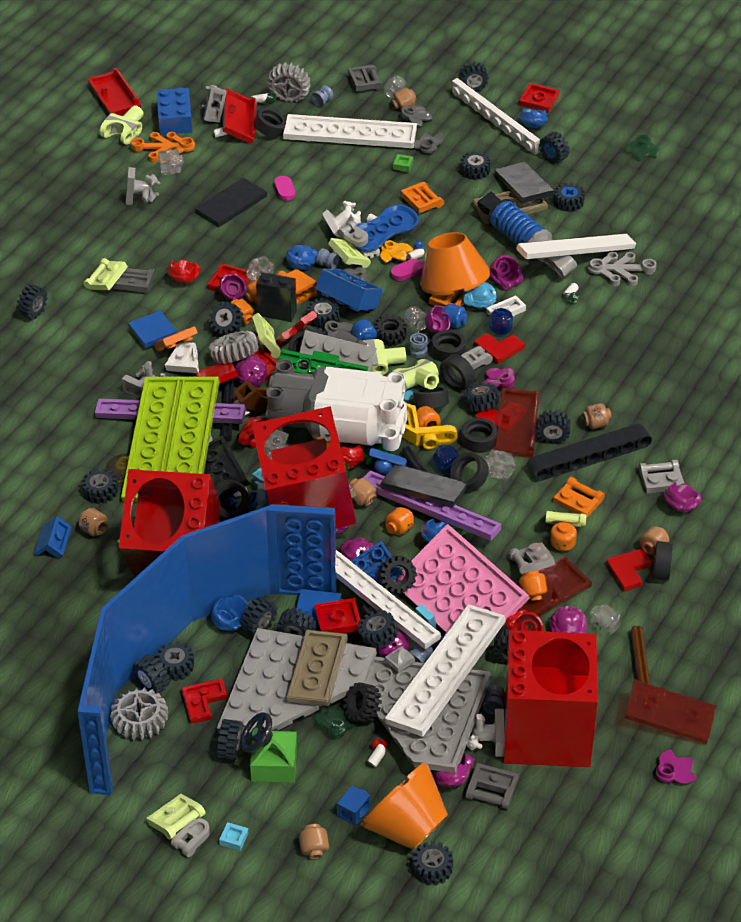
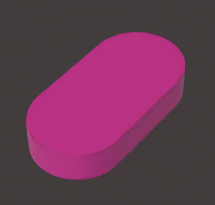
[275,176,295,201]
[391,259,423,281]

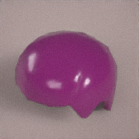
[219,274,246,301]
[424,305,451,334]

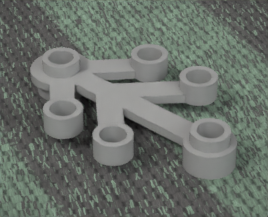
[588,252,656,286]

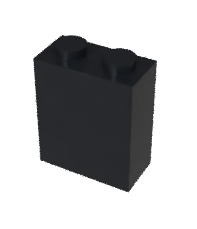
[256,272,297,322]

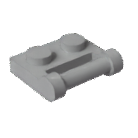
[639,460,685,494]
[509,542,555,574]

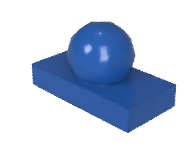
[365,448,407,475]

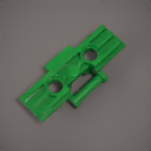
[275,349,369,374]

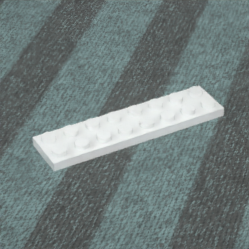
[283,114,417,148]
[385,604,506,737]

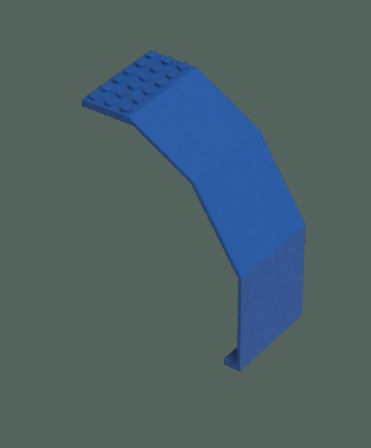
[78,504,337,795]

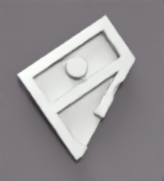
[165,342,199,373]

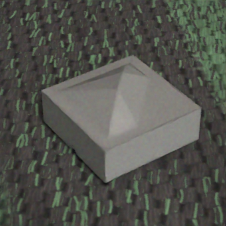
[385,646,415,673]

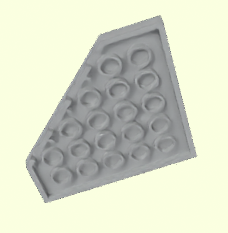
[217,628,377,733]
[366,657,492,773]

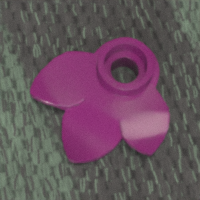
[481,367,515,389]
[656,750,697,784]

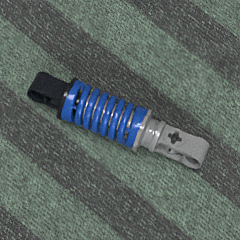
[477,192,577,278]

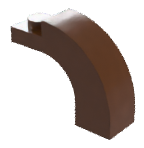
[233,380,269,412]

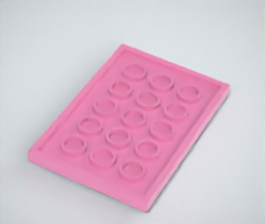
[395,524,530,633]

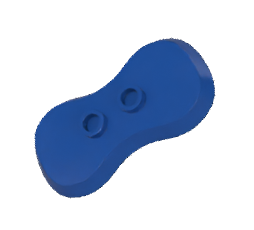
[349,204,419,252]

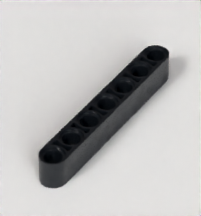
[527,423,652,481]

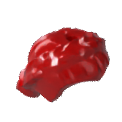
[167,260,201,284]
[238,416,267,447]
[341,445,365,469]
[504,610,544,632]

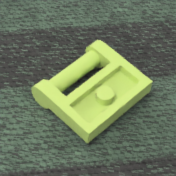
[328,238,371,268]
[83,258,128,290]
[252,313,281,358]
[546,511,586,527]
[147,794,206,839]

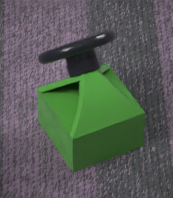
[240,712,297,782]

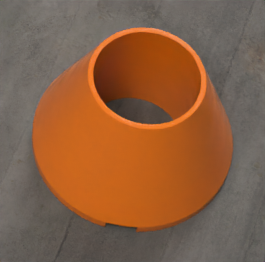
[420,232,490,295]
[361,762,448,850]

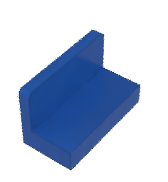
[33,516,72,558]

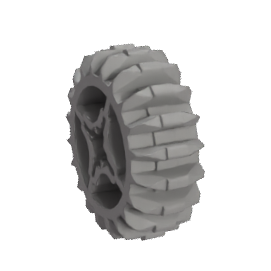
[267,62,311,103]
[209,331,259,364]
[110,687,168,741]

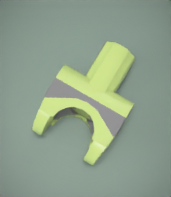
[100,106,144,145]
[363,339,406,375]
[392,359,439,390]

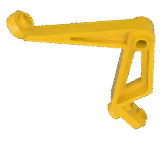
[326,403,458,450]

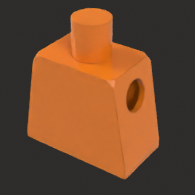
[277,269,317,305]

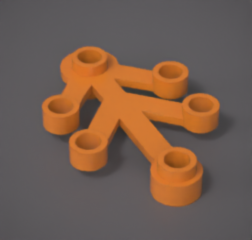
[131,132,195,163]

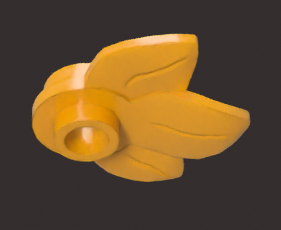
[380,240,413,263]

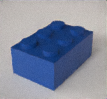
[156,88,192,135]
[315,269,383,311]

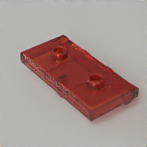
[495,388,540,458]
[515,556,592,616]
[624,679,716,745]

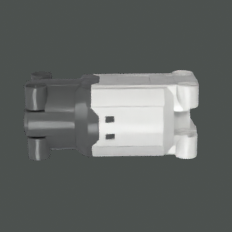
[266,359,407,451]

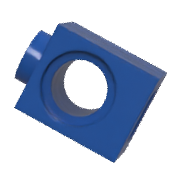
[337,785,370,826]

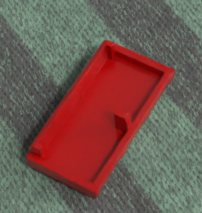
[88,68,141,115]
[223,88,256,144]

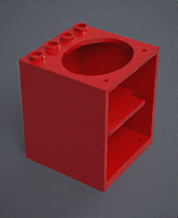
[252,406,357,529]
[119,469,221,575]
[504,630,598,768]

